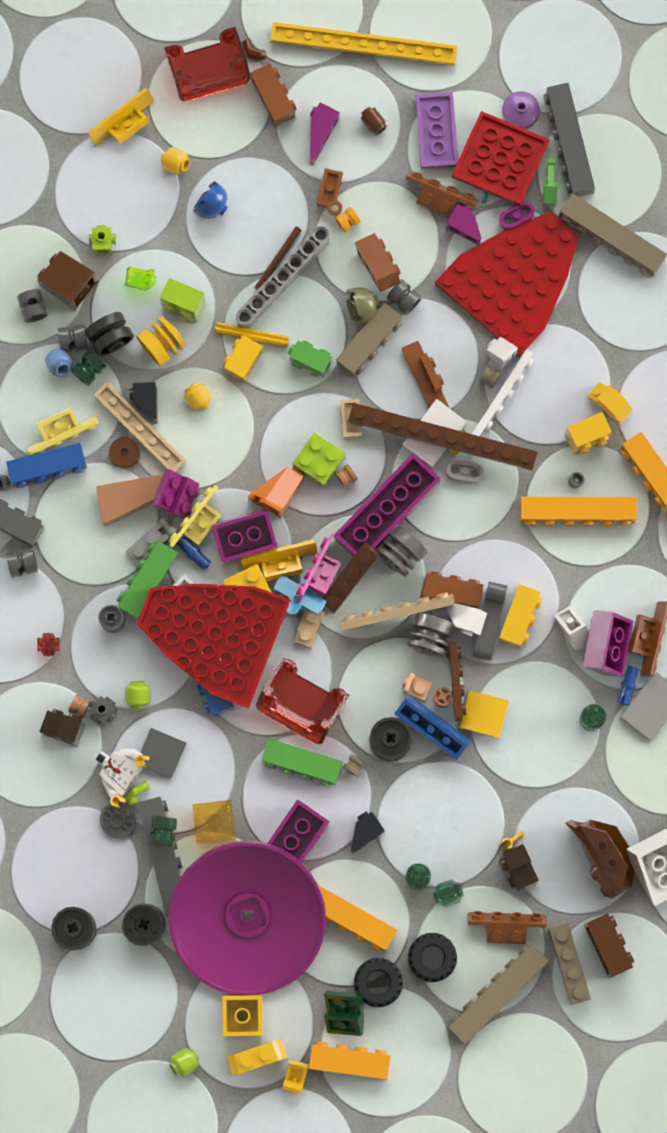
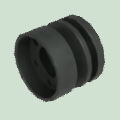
[122,903,166,946]

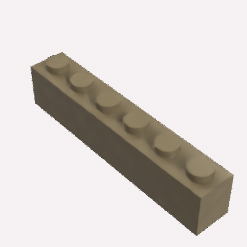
[559,193,667,277]
[448,944,549,1045]

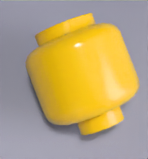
[161,148,190,175]
[184,382,212,411]

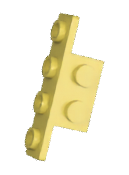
[27,407,99,455]
[168,485,221,549]

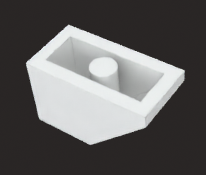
[486,337,518,370]
[446,603,487,637]
[554,606,589,651]

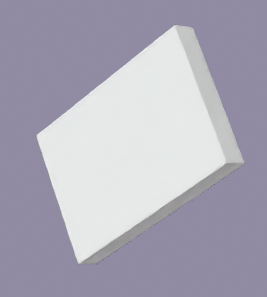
[402,399,467,467]

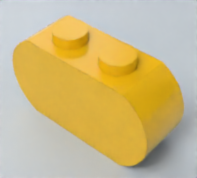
[226,1038,288,1077]

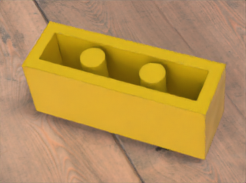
[499,584,542,648]

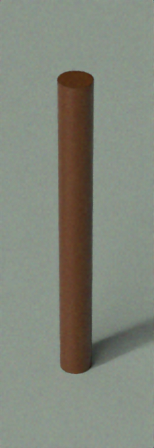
[254,226,302,290]

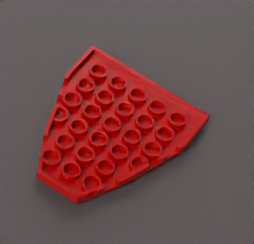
[435,212,579,357]
[137,583,291,709]

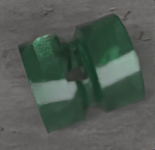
[71,350,106,386]
[579,704,606,732]
[149,816,178,847]
[405,863,431,890]

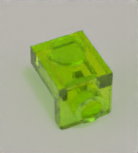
[124,266,156,291]

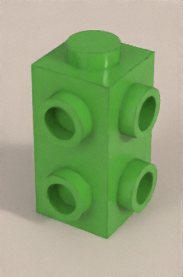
[288,340,332,377]

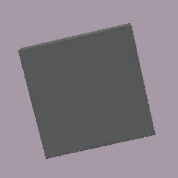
[140,728,187,779]

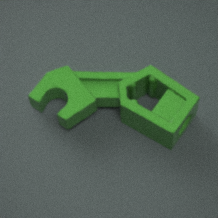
[543,157,557,204]

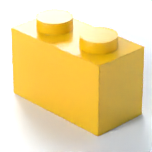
[223,335,263,382]

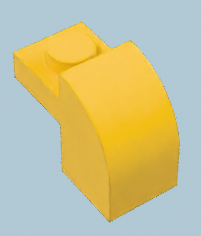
[587,382,633,423]

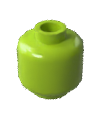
[125,681,150,710]
[169,1048,199,1077]

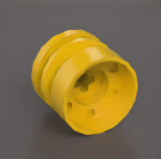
[136,316,186,367]

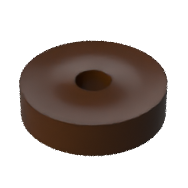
[109,437,140,468]

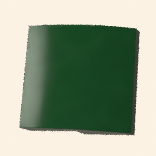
[324,991,364,1036]

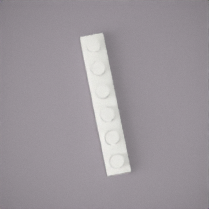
[472,349,534,436]

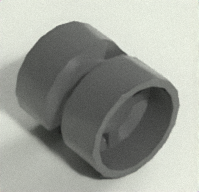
[386,279,422,315]
[17,289,48,323]
[58,324,88,352]
[6,548,38,578]
[98,605,125,633]

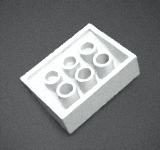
[626,829,667,906]

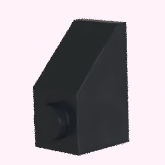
[129,382,158,423]
[351,811,385,854]

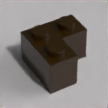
[39,709,85,747]
[499,844,539,891]

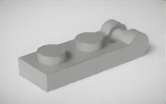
[126,516,178,565]

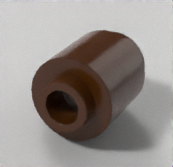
[360,107,387,136]

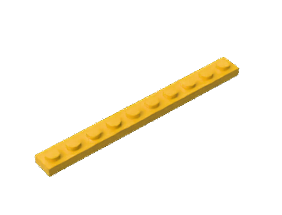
[270,22,457,66]

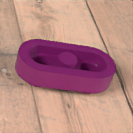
[499,202,535,230]

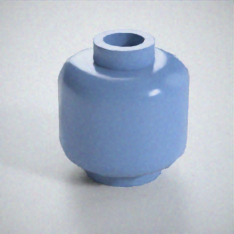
[45,349,73,377]

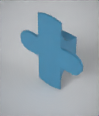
[274,576,326,615]

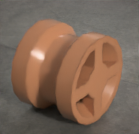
[335,464,358,488]
[433,687,453,708]
[69,694,91,718]

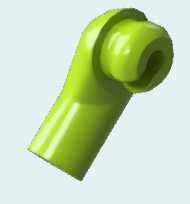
[125,781,150,807]

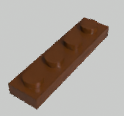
[322,542,380,613]
[448,641,466,722]

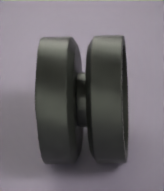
[85,312,134,356]
[369,717,412,762]
[51,906,97,951]

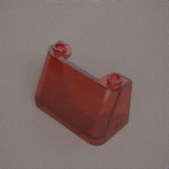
[164,27,251,102]
[256,657,350,744]

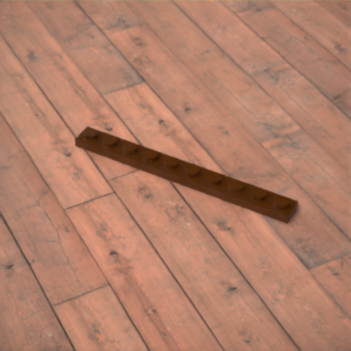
[348,403,538,471]

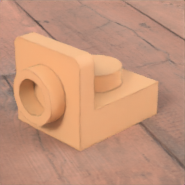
[402,673,432,701]

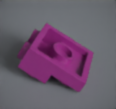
[152,468,199,519]

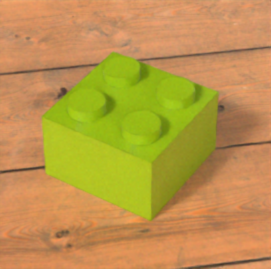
[160,278,206,322]
[292,433,346,488]

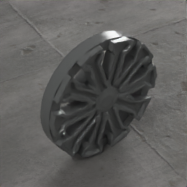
[100,802,136,838]

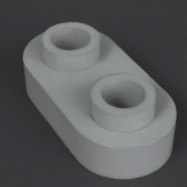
[446,460,484,483]

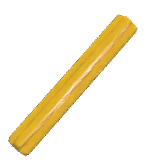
[215,322,289,347]

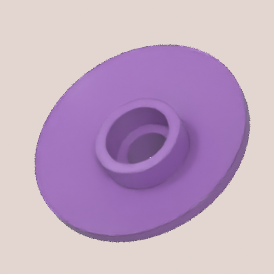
[502,91,540,128]

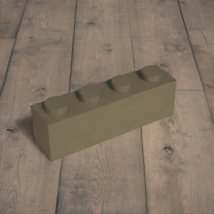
[336,302,402,378]
[548,923,591,1005]

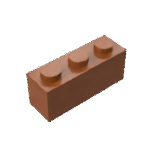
[250,63,297,127]
[354,233,401,292]
[422,571,484,609]

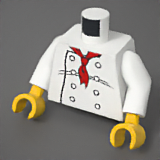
[95,748,150,808]

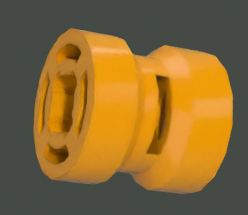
[335,207,361,233]

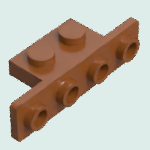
[406,172,479,217]
[402,341,449,408]
[628,601,667,676]
[468,911,547,944]

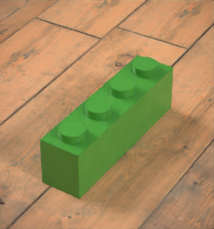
[116,540,178,618]
[261,738,343,787]

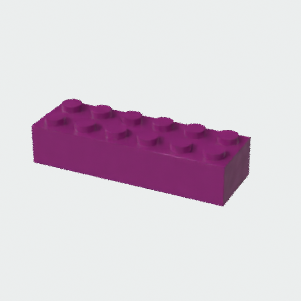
[334,453,441,557]

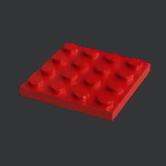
[451,111,550,206]

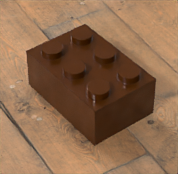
[584,913,634,978]

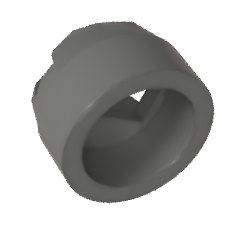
[568,472,585,488]
[0,475,11,491]

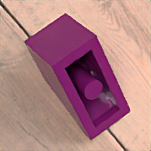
[446,204,482,245]

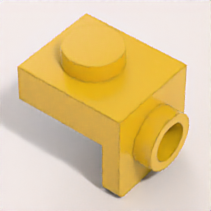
[282,1059,309,1093]

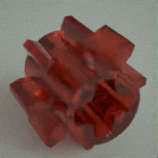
[37,633,60,656]

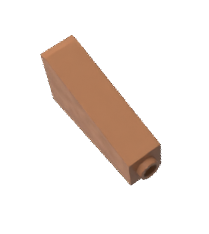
[96,474,163,526]

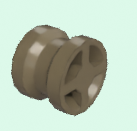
[479,365,501,389]
[343,754,367,778]

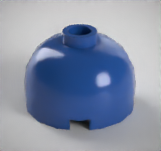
[193,180,228,219]

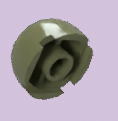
[346,287,379,326]

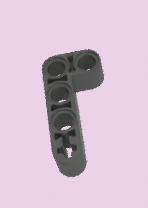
[472,581,508,661]

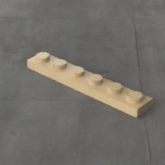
[93,382,187,472]
[339,592,455,631]

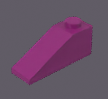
[310,102,340,165]

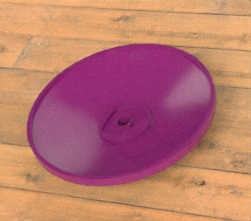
[169,841,326,996]

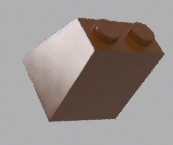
[37,251,98,311]

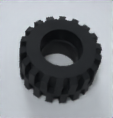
[408,932,457,982]
[354,958,403,1008]

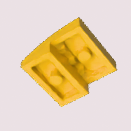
[459,691,509,739]

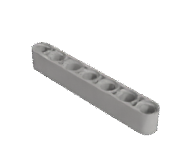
[236,226,330,328]

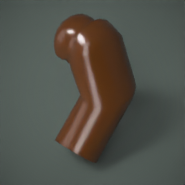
[242,39,267,61]

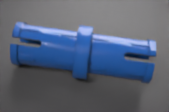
[176,536,211,571]
[617,665,640,706]

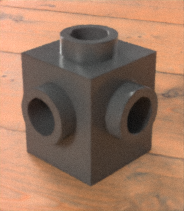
[89,696,117,725]

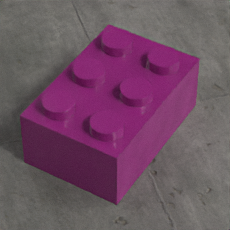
[211,509,278,563]
[583,610,633,677]
[267,799,330,863]

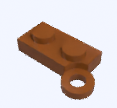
[317,168,343,216]

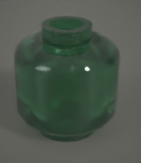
[433,879,464,908]

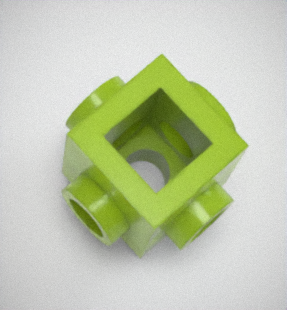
[89,225,116,255]

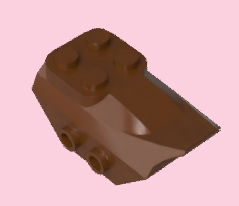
[565,819,635,899]

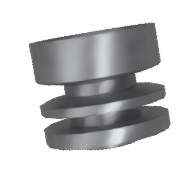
[376,526,428,577]
[406,613,454,657]

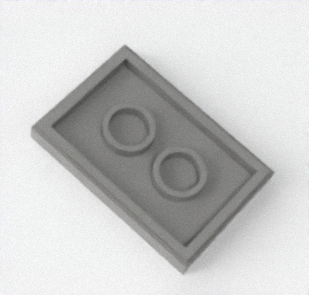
[620,672,667,741]

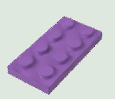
[415,92,458,169]

